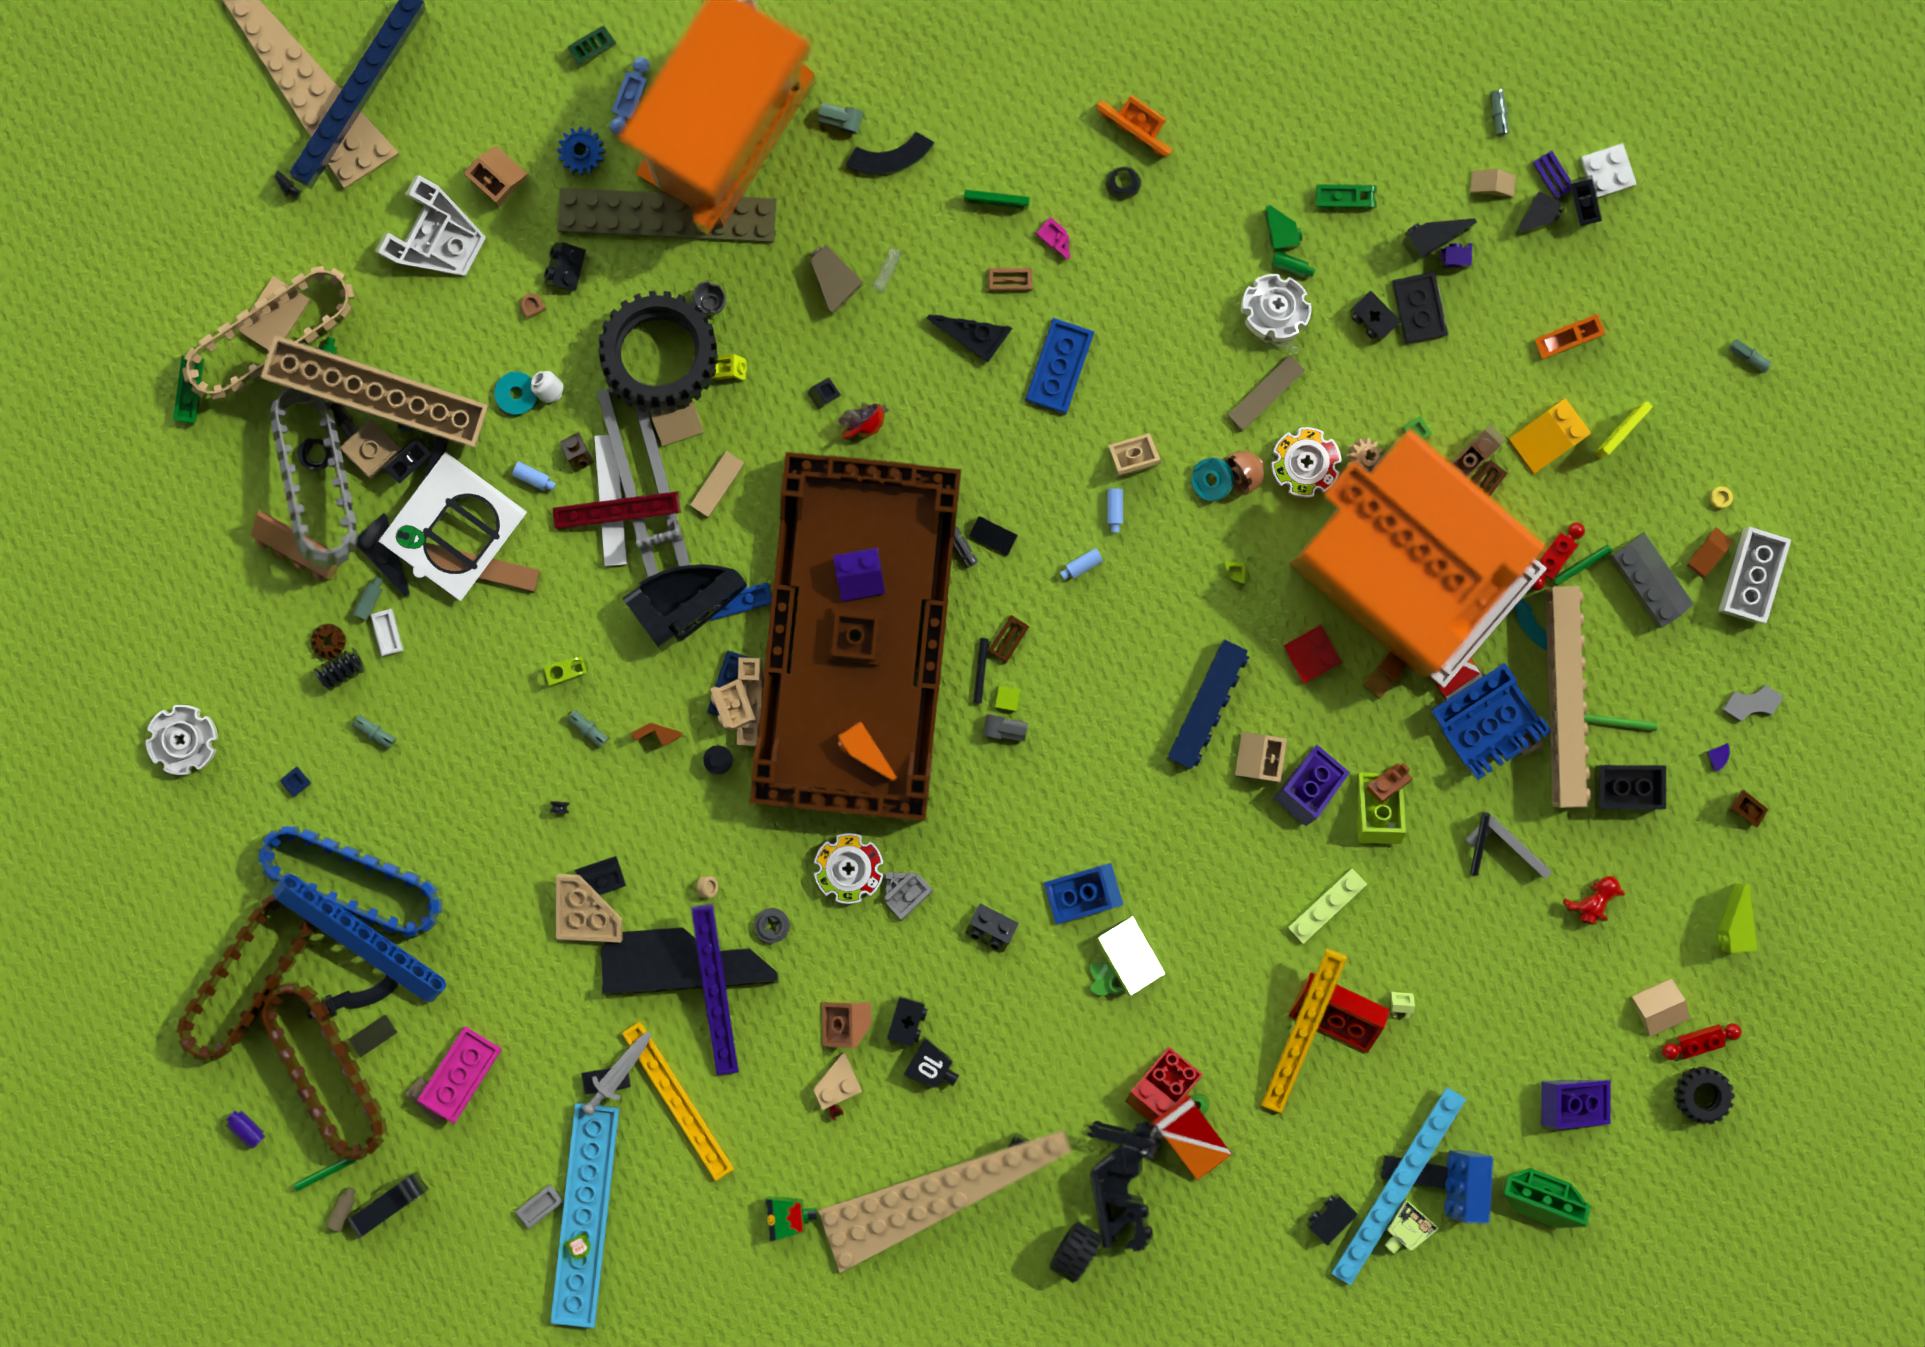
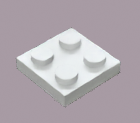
[1580,143,1637,198]

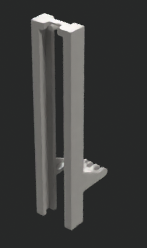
[597,380,691,577]

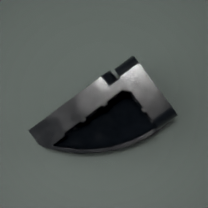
[622,564,747,652]

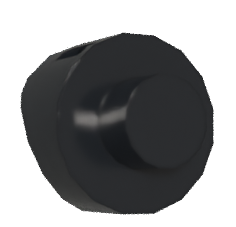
[703,745,734,775]

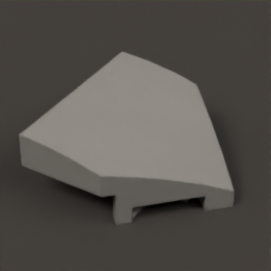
[885,872,934,921]

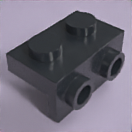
[544,242,586,292]
[965,903,1019,952]

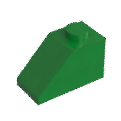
[1264,205,1303,252]

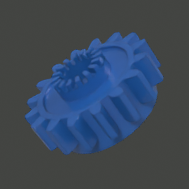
[557,126,605,176]

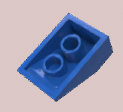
[1044,863,1123,924]

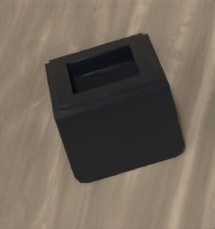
[808,377,841,409]

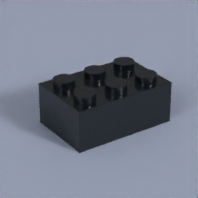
[1595,765,1666,809]

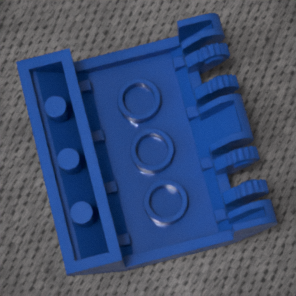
[1431,663,1551,780]

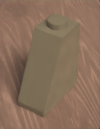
[811,245,863,315]

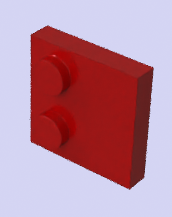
[1283,625,1342,684]

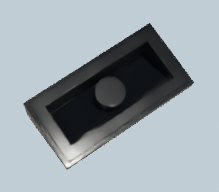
[969,516,1018,555]

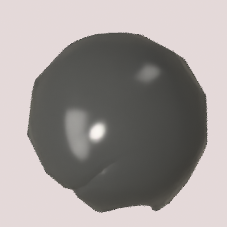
[693,281,726,316]

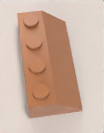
[251,511,338,580]

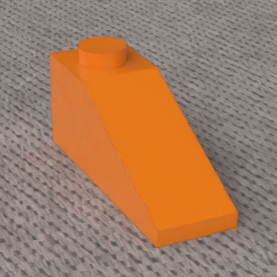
[837,722,897,780]

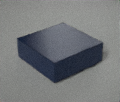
[280,767,312,797]

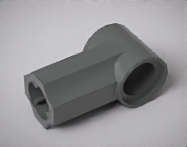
[982,714,1028,741]

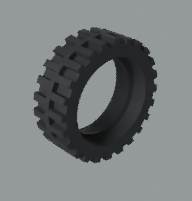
[598,291,718,414]

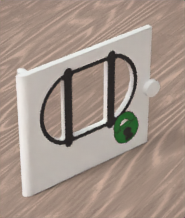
[379,452,527,601]

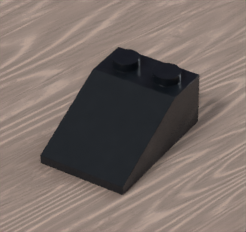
[1402,218,1477,263]

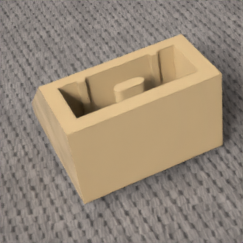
[1235,732,1287,782]

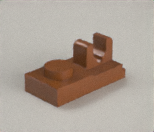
[1366,763,1413,804]

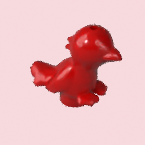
[1563,876,1625,925]

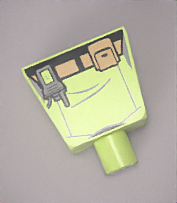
[1385,1199,1438,1254]

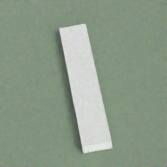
[594,435,627,566]

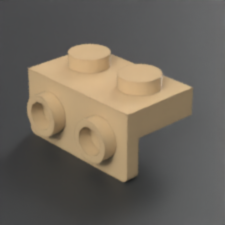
[710,679,755,730]

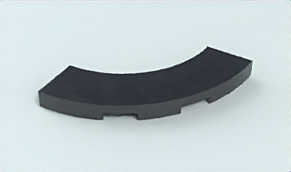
[846,131,935,175]

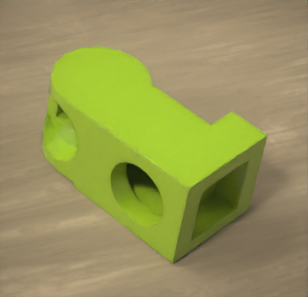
[543,656,587,687]

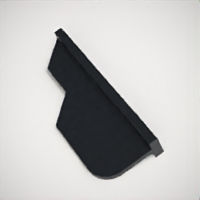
[601,927,779,996]

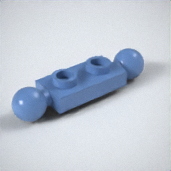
[610,57,650,135]

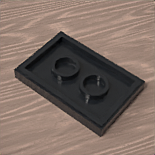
[1391,271,1449,345]

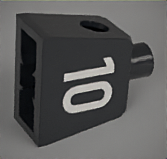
[904,1037,959,1088]

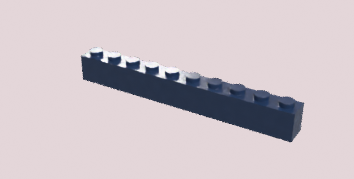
[289,0,426,189]

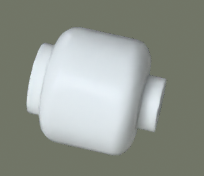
[531,371,563,403]

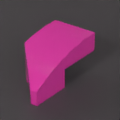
[1035,217,1070,260]

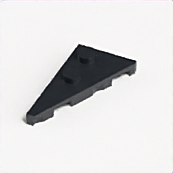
[926,314,1012,363]
[356,513,410,597]

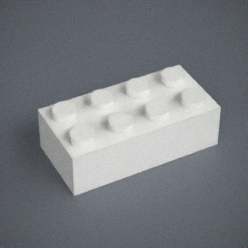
[1718,527,1791,624]

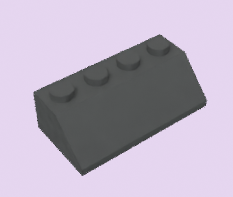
[1608,532,1694,629]

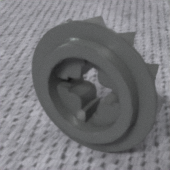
[755,908,790,943]

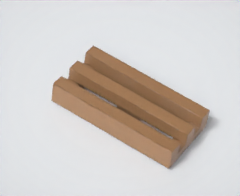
[989,268,1032,291]

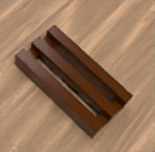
[1473,460,1507,497]
[988,615,1030,663]

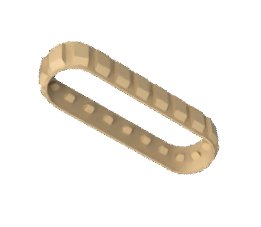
[182,266,355,400]

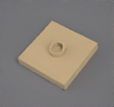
[340,418,401,479]

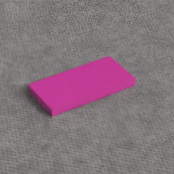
[417,1026,502,1124]

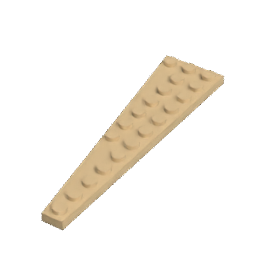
[223,0,400,189]
[818,1130,1071,1273]

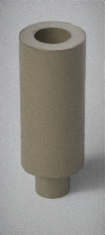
[326,1187,356,1232]

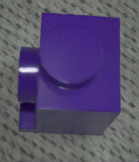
[1439,243,1472,269]

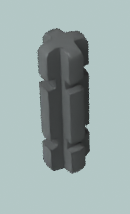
[953,526,978,567]

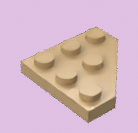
[556,874,623,942]

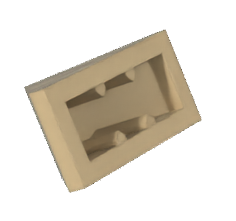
[1470,169,1516,197]

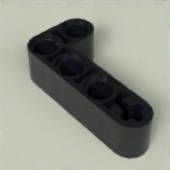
[347,1171,429,1239]

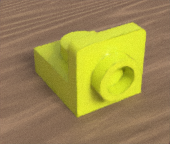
[711,354,747,380]

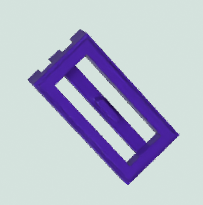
[1532,150,1572,199]

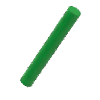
[1553,545,1612,586]
[293,1157,357,1192]

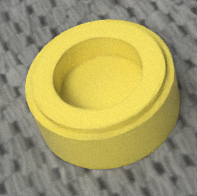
[1709,487,1733,509]

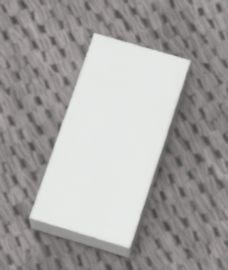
[370,609,404,657]

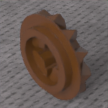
[310,624,346,659]

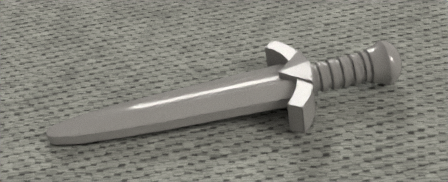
[582,1032,651,1116]

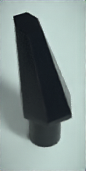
[275,170,302,199]

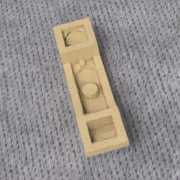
[737,657,764,746]

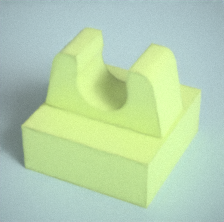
[1390,992,1415,1018]

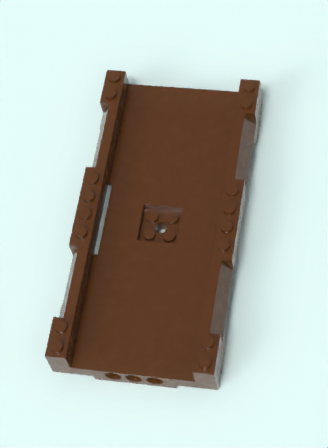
[750,452,961,821]

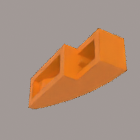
[1535,314,1606,359]

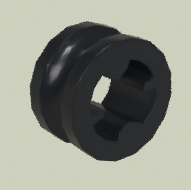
[549,801,570,814]

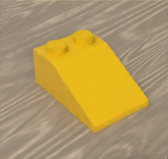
[1508,398,1591,474]

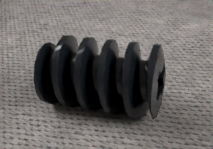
[314,647,364,691]

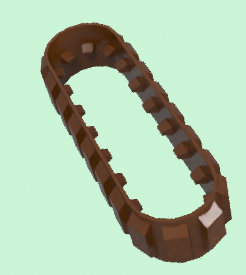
[177,894,316,1062]
[260,982,387,1161]

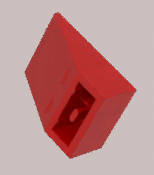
[1125,1047,1203,1128]

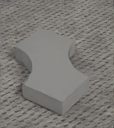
[1722,685,1784,722]

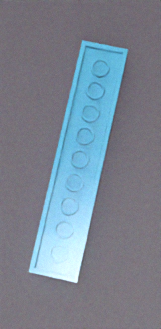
[551,1103,620,1328]

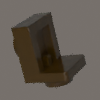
[560,432,594,472]

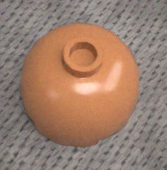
[1223,451,1264,495]

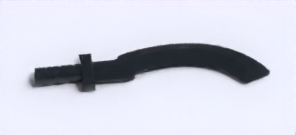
[307,975,399,1019]

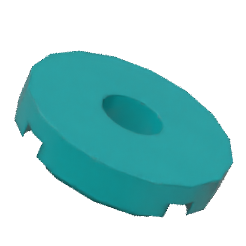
[494,371,538,415]
[1191,457,1234,501]

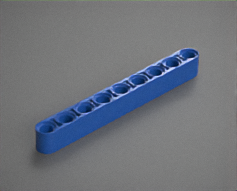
[273,874,446,1002]

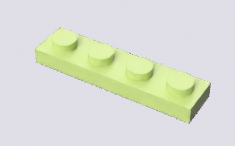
[1288,868,1367,944]

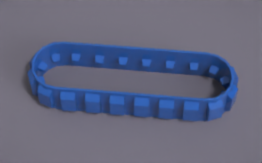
[259,826,443,936]

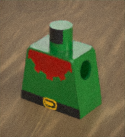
[766,1196,817,1241]

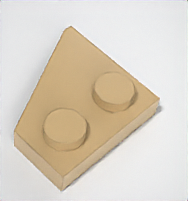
[812,1053,862,1110]

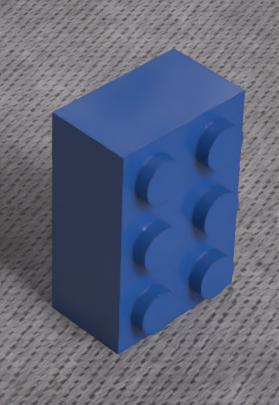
[1444,1150,1493,1223]

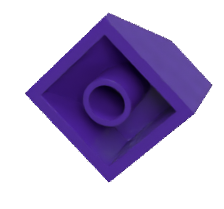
[834,548,885,601]

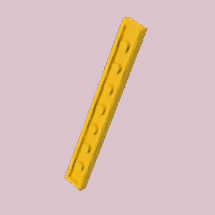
[1261,948,1347,1114]
[621,1021,734,1181]

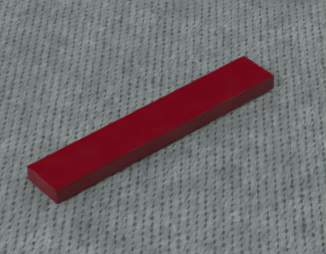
[553,491,681,529]

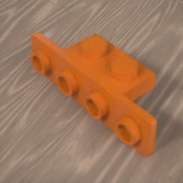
[1096,95,1173,157]

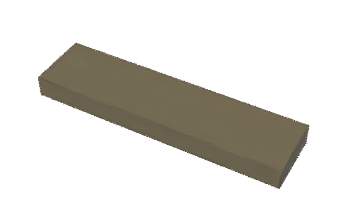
[1228,355,1305,431]

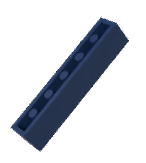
[1167,639,1249,769]

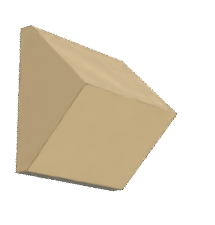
[650,398,704,446]
[1108,433,1161,478]
[1631,978,1690,1036]

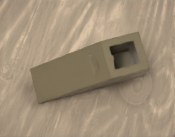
[1451,424,1505,478]

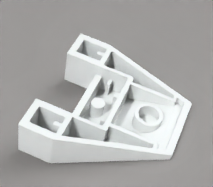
[375,175,486,276]

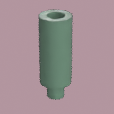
[353,577,383,620]

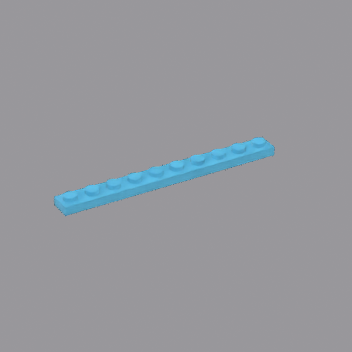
[1331,1087,1466,1285]

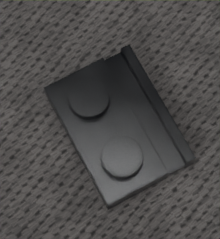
[575,856,627,895]

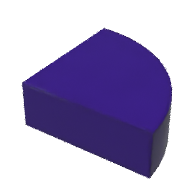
[1706,743,1730,772]

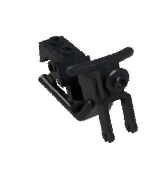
[1087,1121,1162,1251]

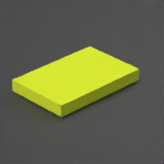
[1595,401,1653,459]

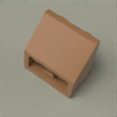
[464,146,529,207]

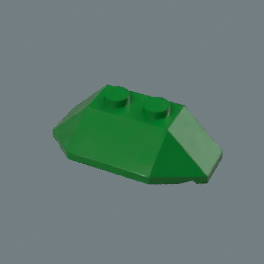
[1503,1168,1591,1228]

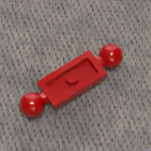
[1530,522,1585,591]
[1661,1023,1742,1060]

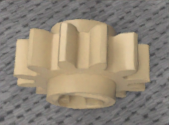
[1346,438,1383,473]

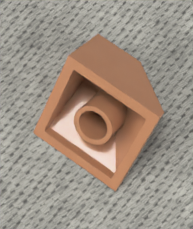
[822,1001,872,1048]

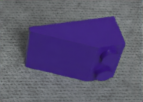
[1273,745,1350,826]
[1541,1080,1611,1129]

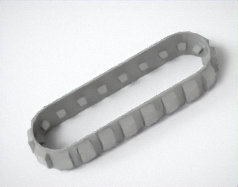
[270,388,357,568]

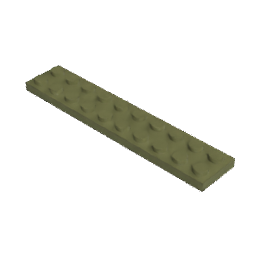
[557,188,777,243]

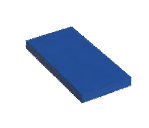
[1025,318,1094,414]

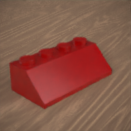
[1288,972,1390,1053]

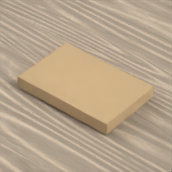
[238,276,311,351]

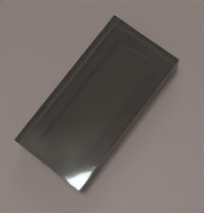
[348,1014,398,1058]

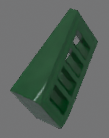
[567,25,617,68]

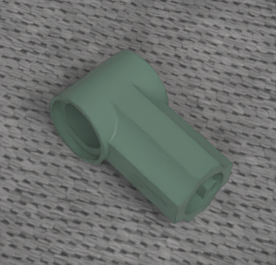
[817,103,864,134]

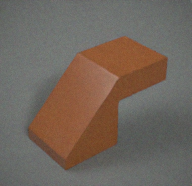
[1686,527,1733,579]
[631,723,684,746]

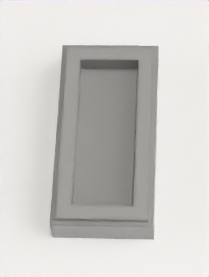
[515,1184,564,1229]

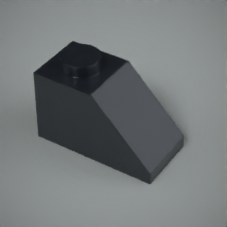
[1515,191,1562,235]

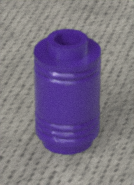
[226,1110,265,1149]

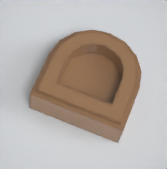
[520,293,547,320]

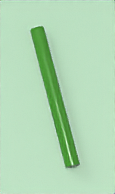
[1584,714,1657,731]

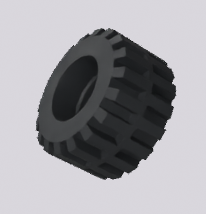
[1674,1067,1735,1124]
[1050,1221,1101,1283]

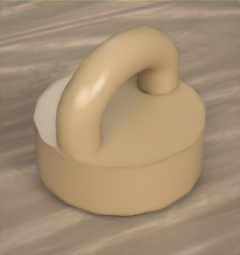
[697,876,718,898]

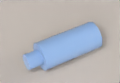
[512,462,556,491]
[1107,488,1123,532]
[1060,548,1103,580]

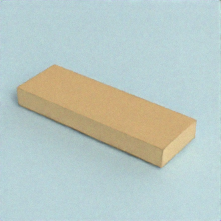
[690,451,745,518]

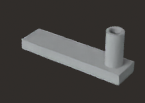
[1466,810,1552,879]

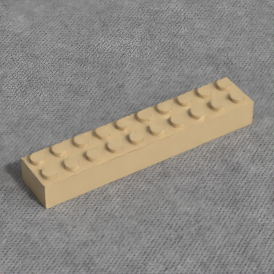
[261,335,489,449]
[1545,586,1590,807]

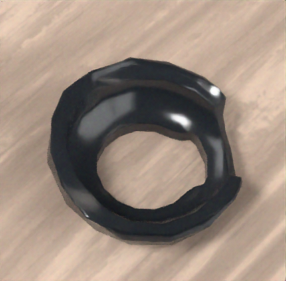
[1105,167,1142,200]
[298,438,332,471]

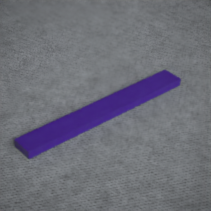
[691,904,739,1075]

